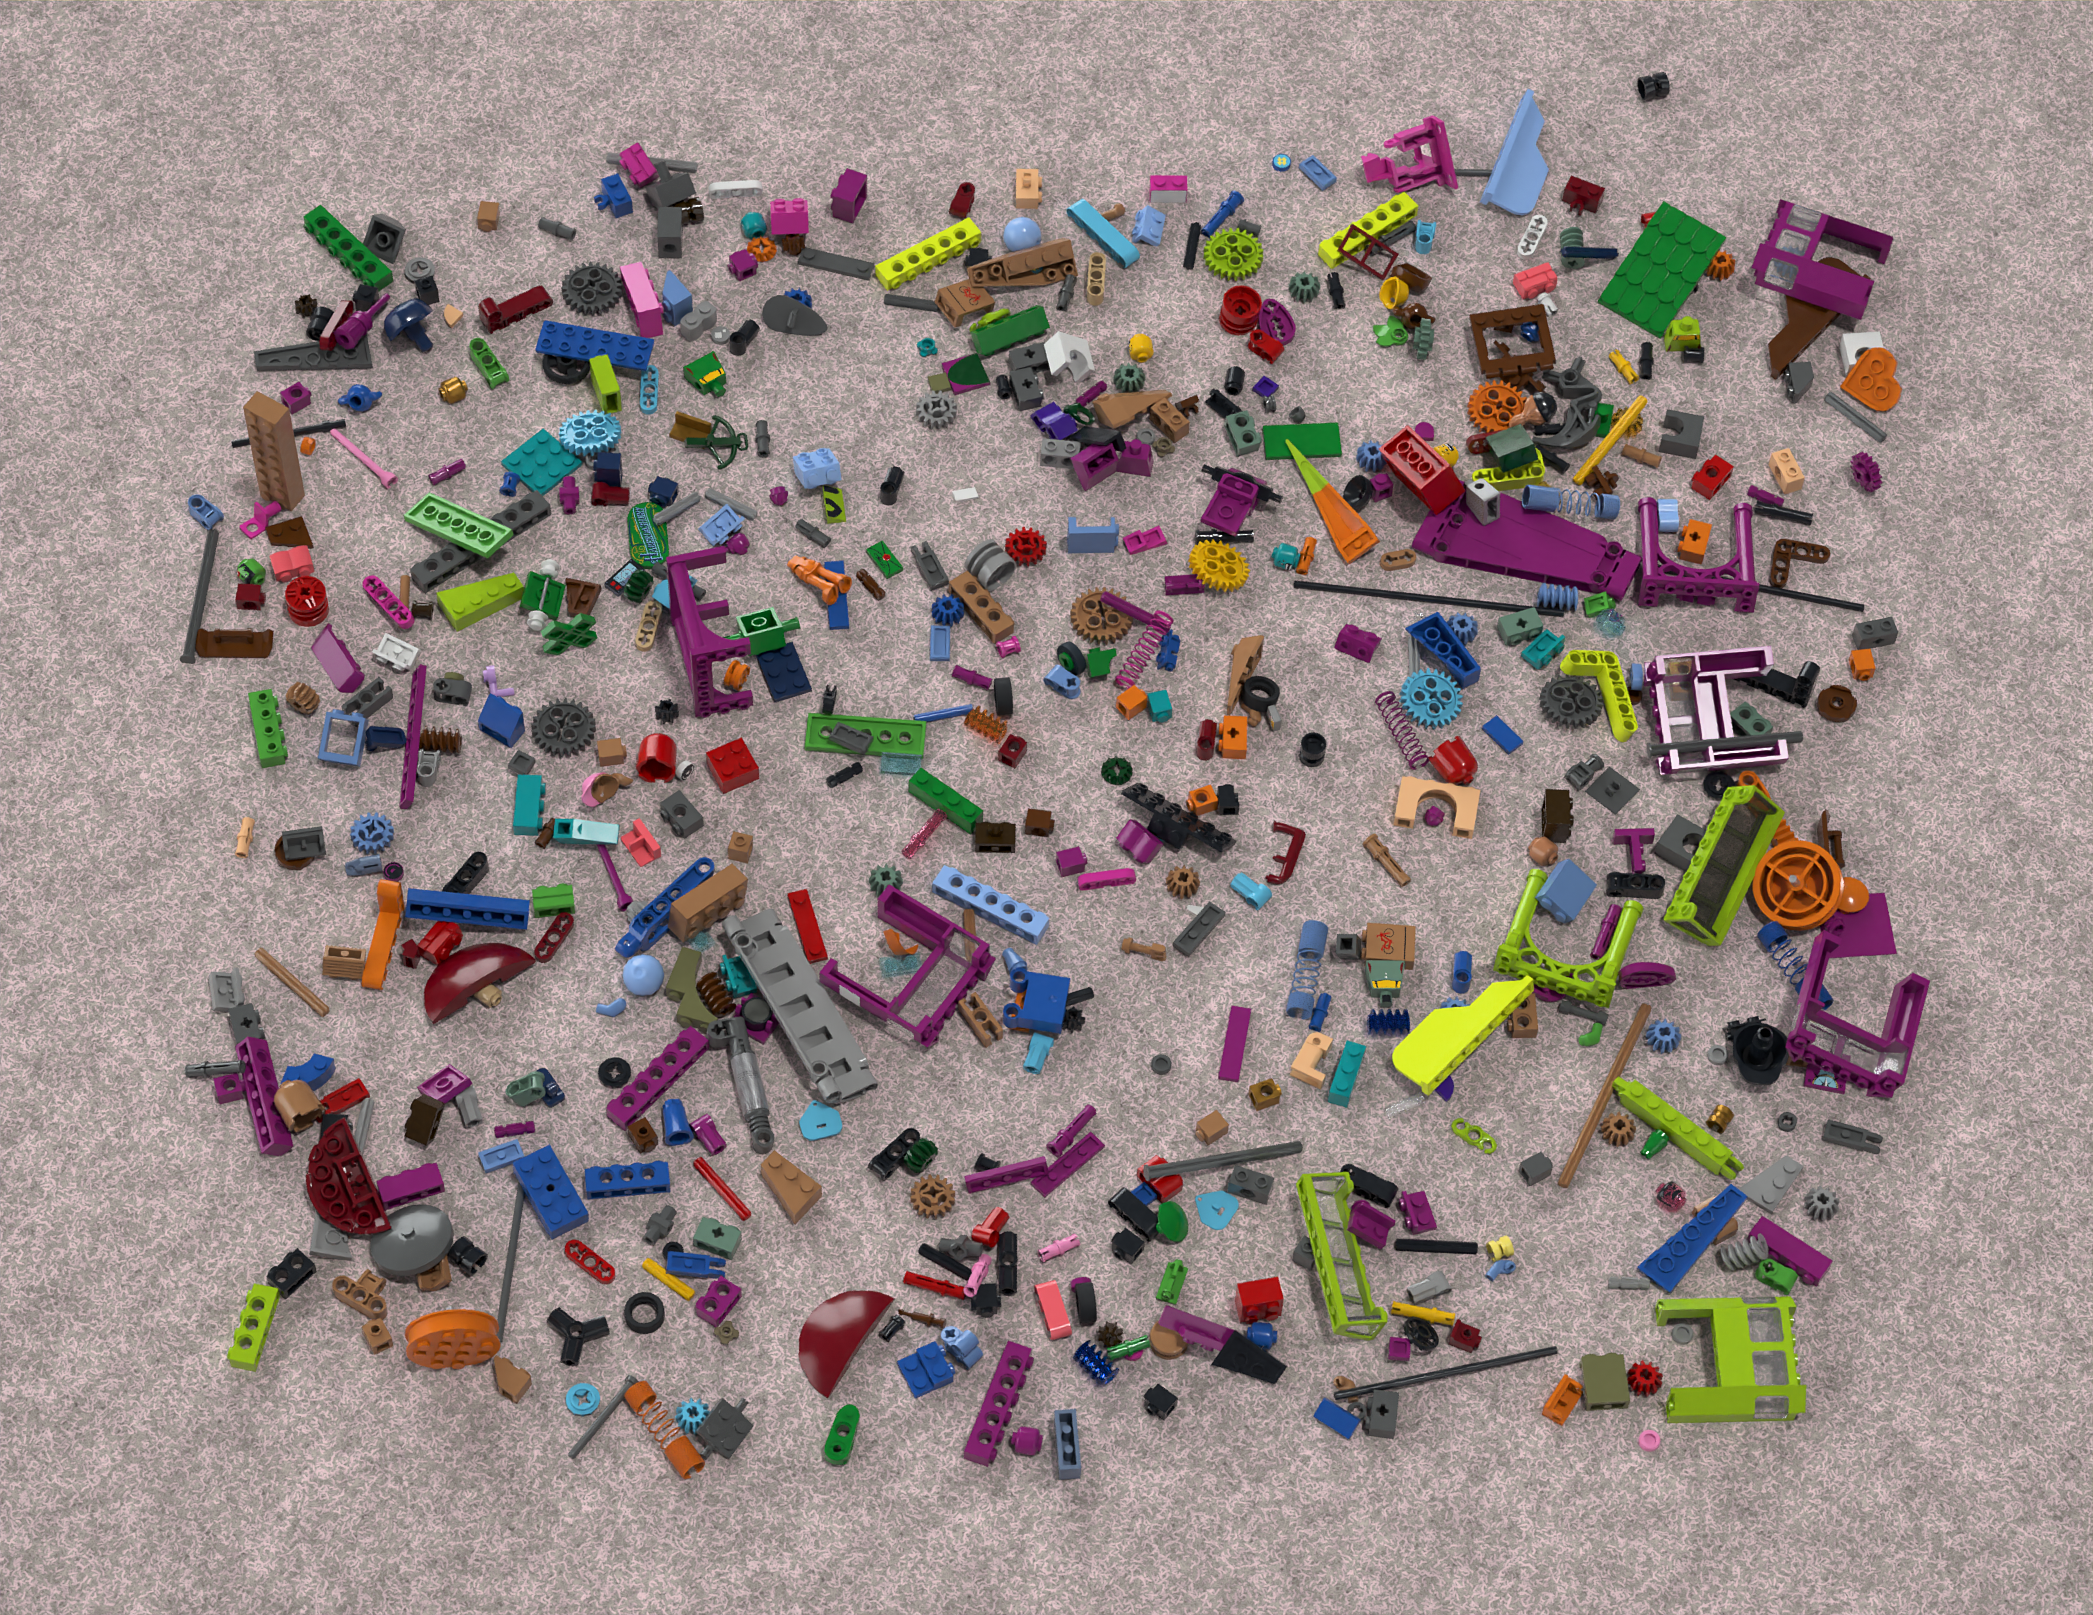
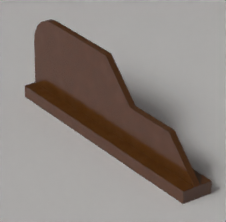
[1768,257,1871,380]

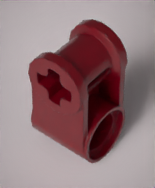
[949,182,975,219]

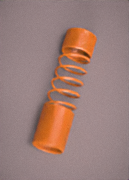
[625,1381,705,1479]

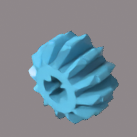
[675,1398,710,1435]

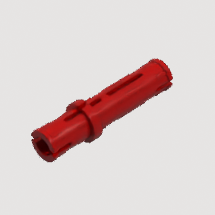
[903,1271,966,1300]

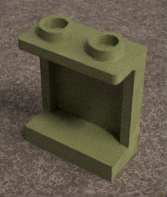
[1579,1353,1630,1411]

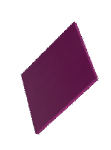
[1820,892,1897,959]

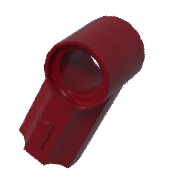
[591,482,630,507]
[1196,719,1217,761]

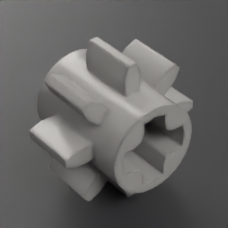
[626,901,650,923]

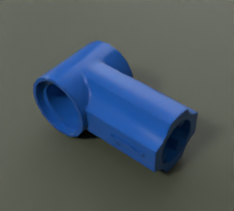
[1452,951,1472,994]

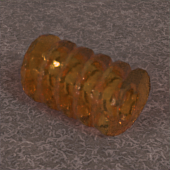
[964,705,1008,744]

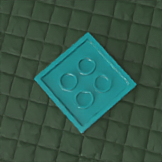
[501,428,582,496]

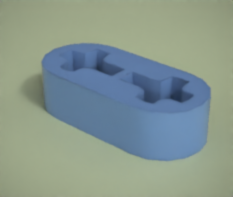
[1630,663,1643,691]

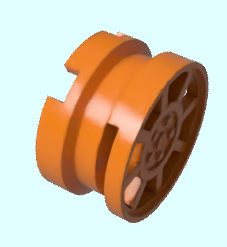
[724,660,750,691]

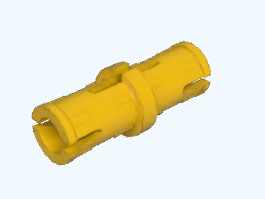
[1609,349,1640,384]

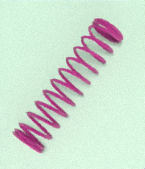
[1115,610,1174,689]

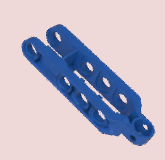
[615,857,715,958]

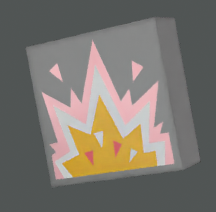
[1267,705,1282,732]

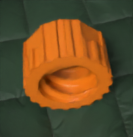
[300,437,316,455]

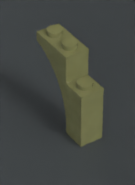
[666,947,718,1034]

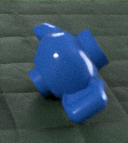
[338,384,382,412]

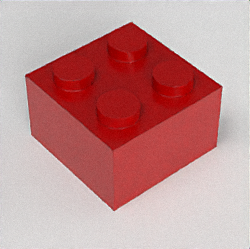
[706,737,759,794]
[1235,1276,1284,1324]

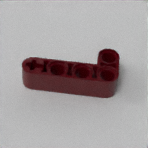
[478,285,553,334]

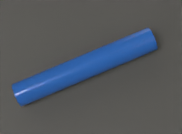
[914,704,973,722]

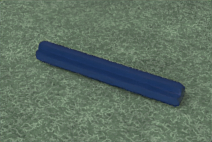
[1560,246,1619,259]

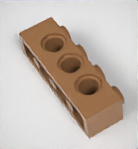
[949,570,1014,644]

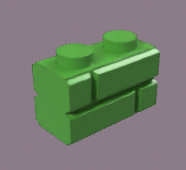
[532,883,575,918]

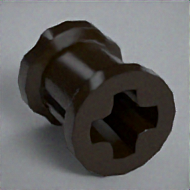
[412,600,434,619]

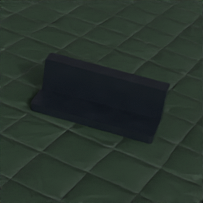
[1069,426,1127,452]

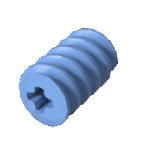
[1537,583,1578,611]

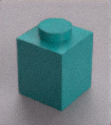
[1147,690,1173,723]

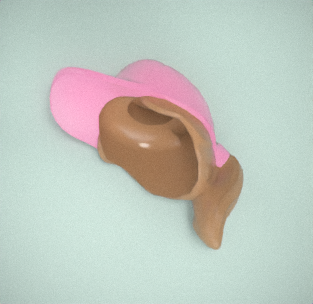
[581,772,633,807]

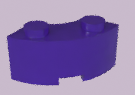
[1030,402,1078,440]

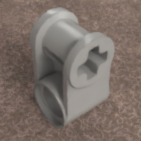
[417,749,441,787]

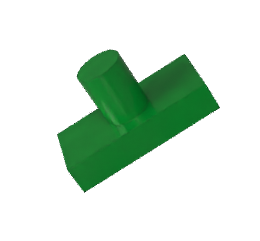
[1592,403,1614,438]

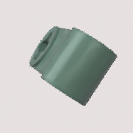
[505,1071,545,1107]

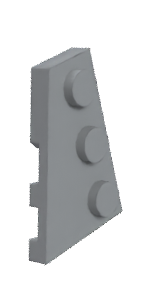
[1739,1155,1804,1214]
[309,1210,352,1261]

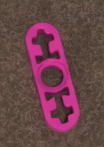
[1077,868,1136,891]

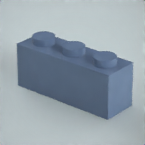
[1054,1409,1081,1480]

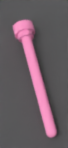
[330,429,398,489]

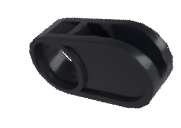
[822,684,837,714]

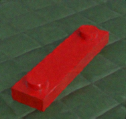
[787,889,828,964]

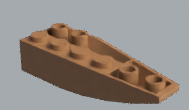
[967,238,1078,287]

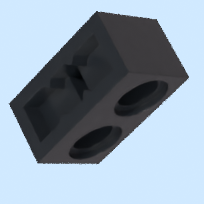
[266,1248,317,1300]

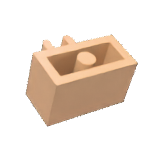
[1016,169,1042,209]

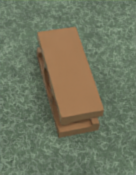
[958,992,1003,1048]

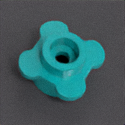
[917,338,938,357]

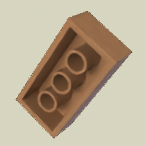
[668,863,748,943]

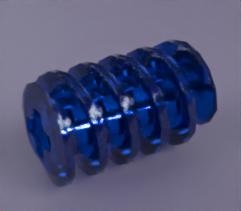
[1367,1009,1410,1035]
[1073,1340,1120,1386]

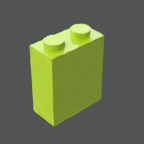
[589,354,622,415]

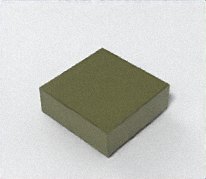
[928,372,951,394]

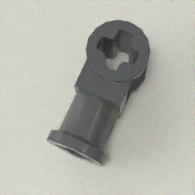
[1564,754,1604,791]

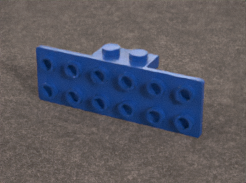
[535,320,654,371]

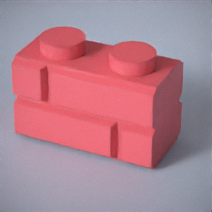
[1513,262,1558,300]

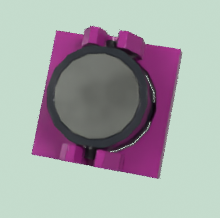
[734,993,779,1045]

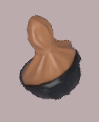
[1509,392,1557,428]

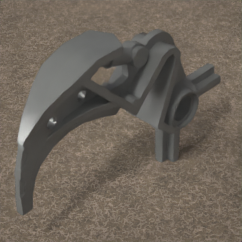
[1532,357,1602,448]

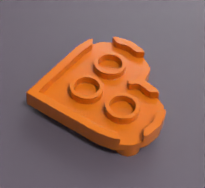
[1840,347,1902,411]

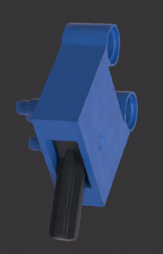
[1003,967,1094,1034]

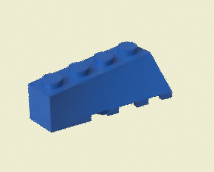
[1405,612,1481,689]

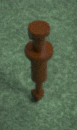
[898,1309,947,1329]

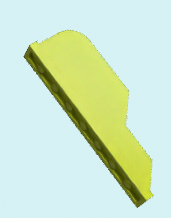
[1392,975,1534,1096]

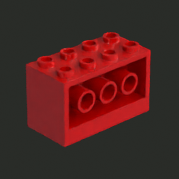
[1378,425,1465,515]

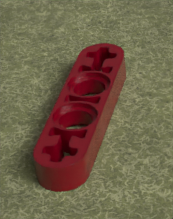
[319,300,354,351]

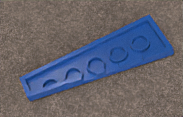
[1637,1184,1748,1294]

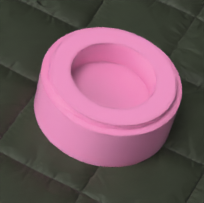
[1639,1430,1660,1452]

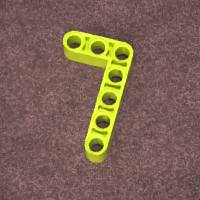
[1560,650,1638,742]

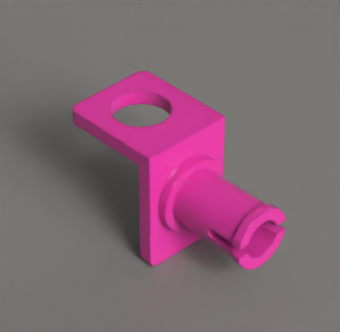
[239,501,281,539]

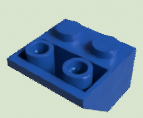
[478,693,525,748]

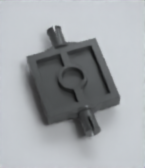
[695,1398,754,1460]

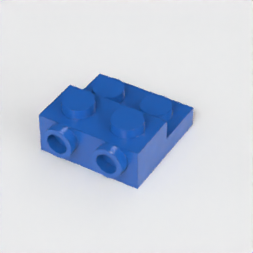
[897,1341,956,1399]

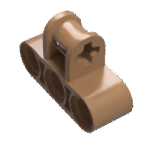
[332,1269,388,1320]

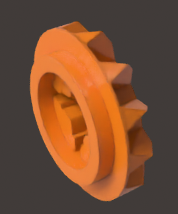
[747,235,777,262]

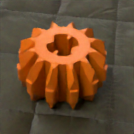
[1706,250,1736,281]

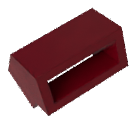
[401,939,421,969]

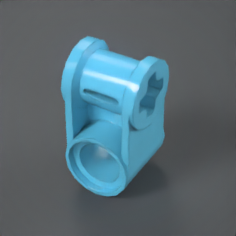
[1415,219,1436,254]

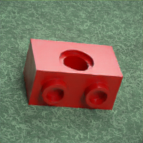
[1691,454,1734,500]

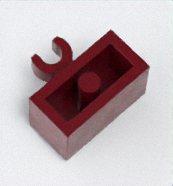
[1562,175,1605,215]

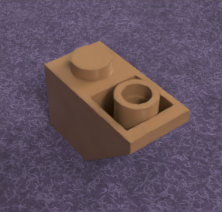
[494,1355,532,1404]

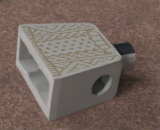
[1463,479,1500,526]

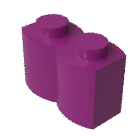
[1116,819,1164,863]

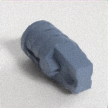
[345,854,383,876]

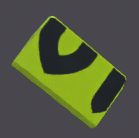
[823,486,846,524]

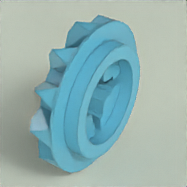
[566,1383,600,1417]

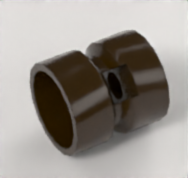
[673,197,704,225]

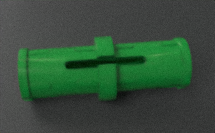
[1106,1335,1151,1361]

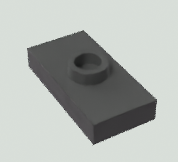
[829,722,874,755]

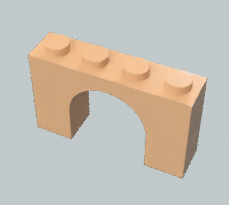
[1394,776,1480,839]

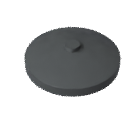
[370,1204,454,1276]

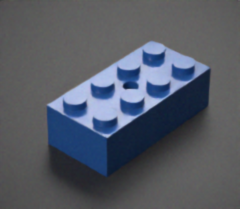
[512,1144,589,1240]

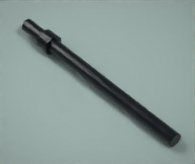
[231,419,346,448]

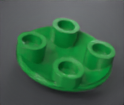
[1156,1201,1189,1242]

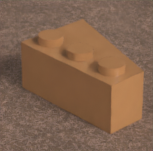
[761,1150,822,1225]

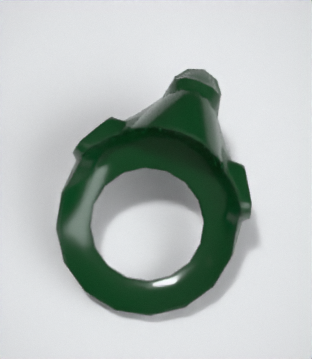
[1063,403,1095,426]

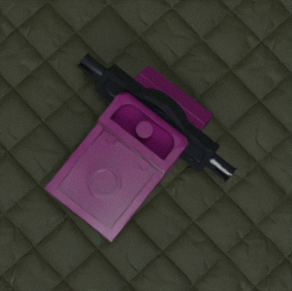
[1201,464,1283,537]

